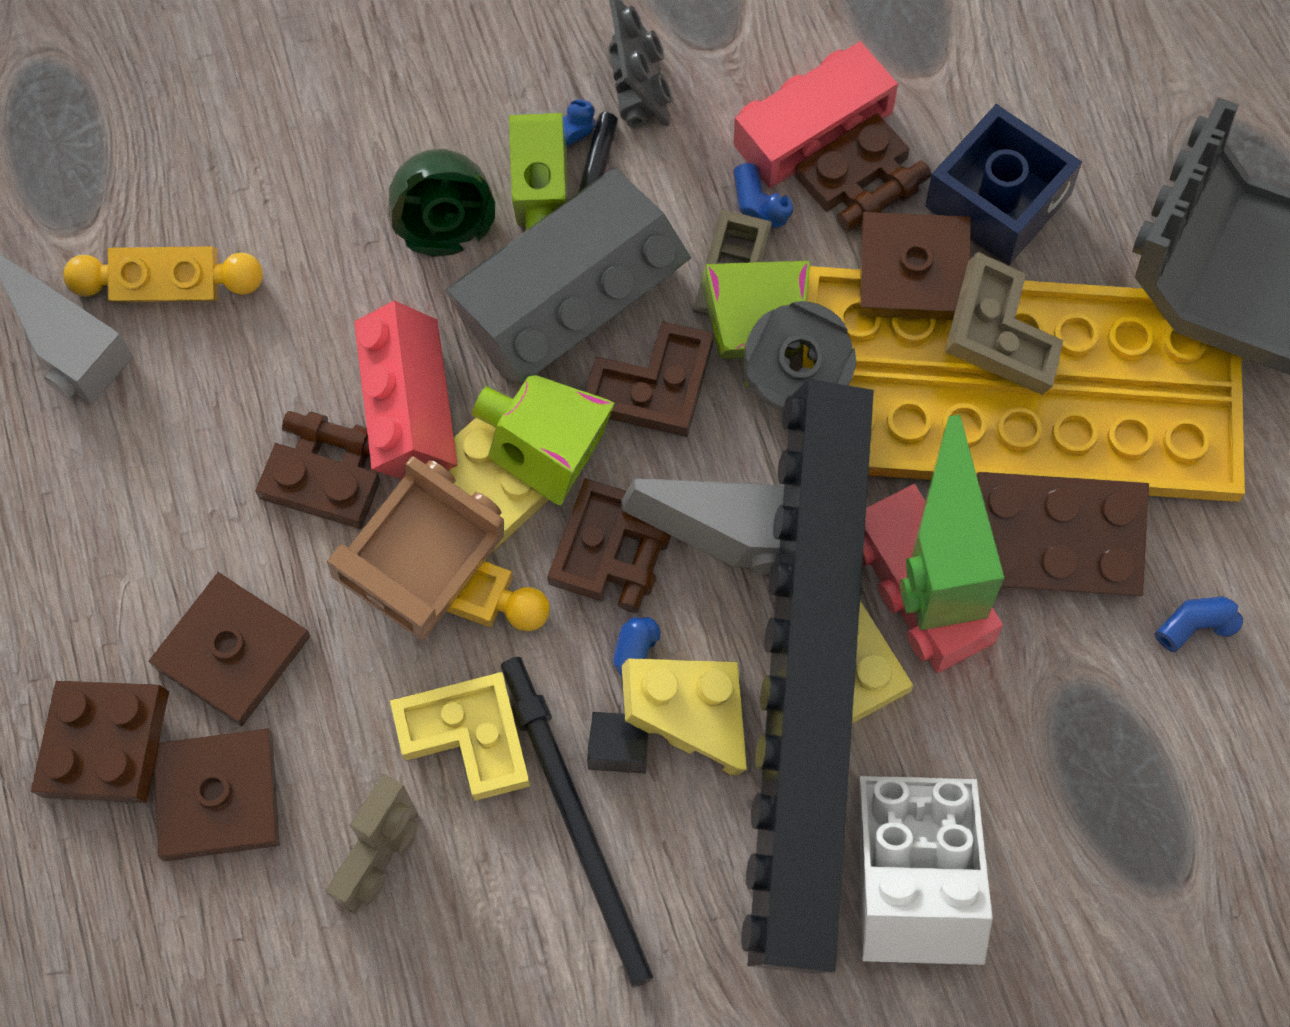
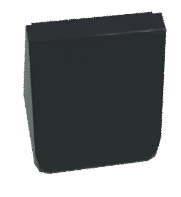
[587,712,649,774]

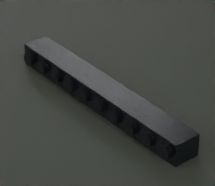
[741,379,874,974]

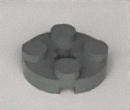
[743,301,856,412]

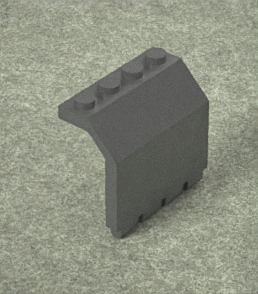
[1132,98,1290,375]

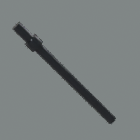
[500,657,654,988]

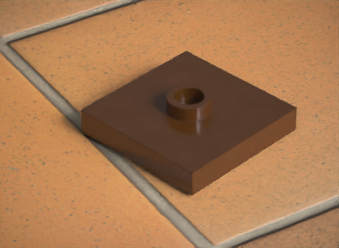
[859,212,971,320]
[148,572,310,727]
[154,728,280,861]

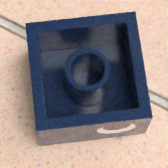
[925,104,1082,265]

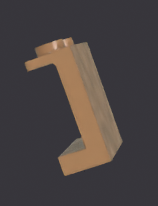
[327,456,504,642]

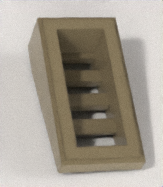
[693,209,772,316]

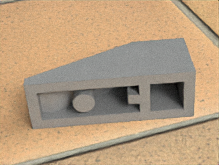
[0,254,133,405]
[621,478,784,574]

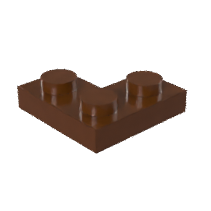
[585,321,714,437]

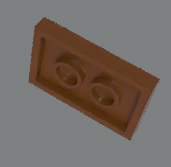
[976,472,1149,596]

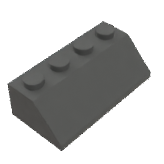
[444,168,691,383]

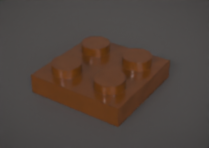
[31,681,169,803]

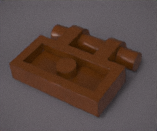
[795,113,932,232]
[255,411,380,529]
[547,478,671,613]

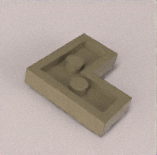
[944,252,1063,395]
[325,773,419,914]

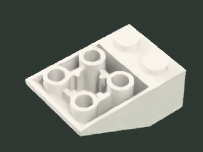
[859,776,992,965]

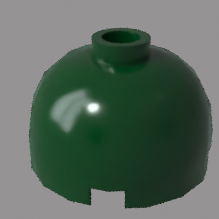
[389,149,495,257]

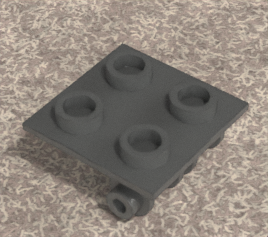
[609,0,672,128]

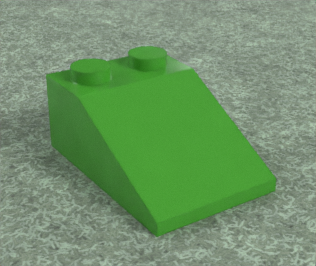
[900,414,1004,631]

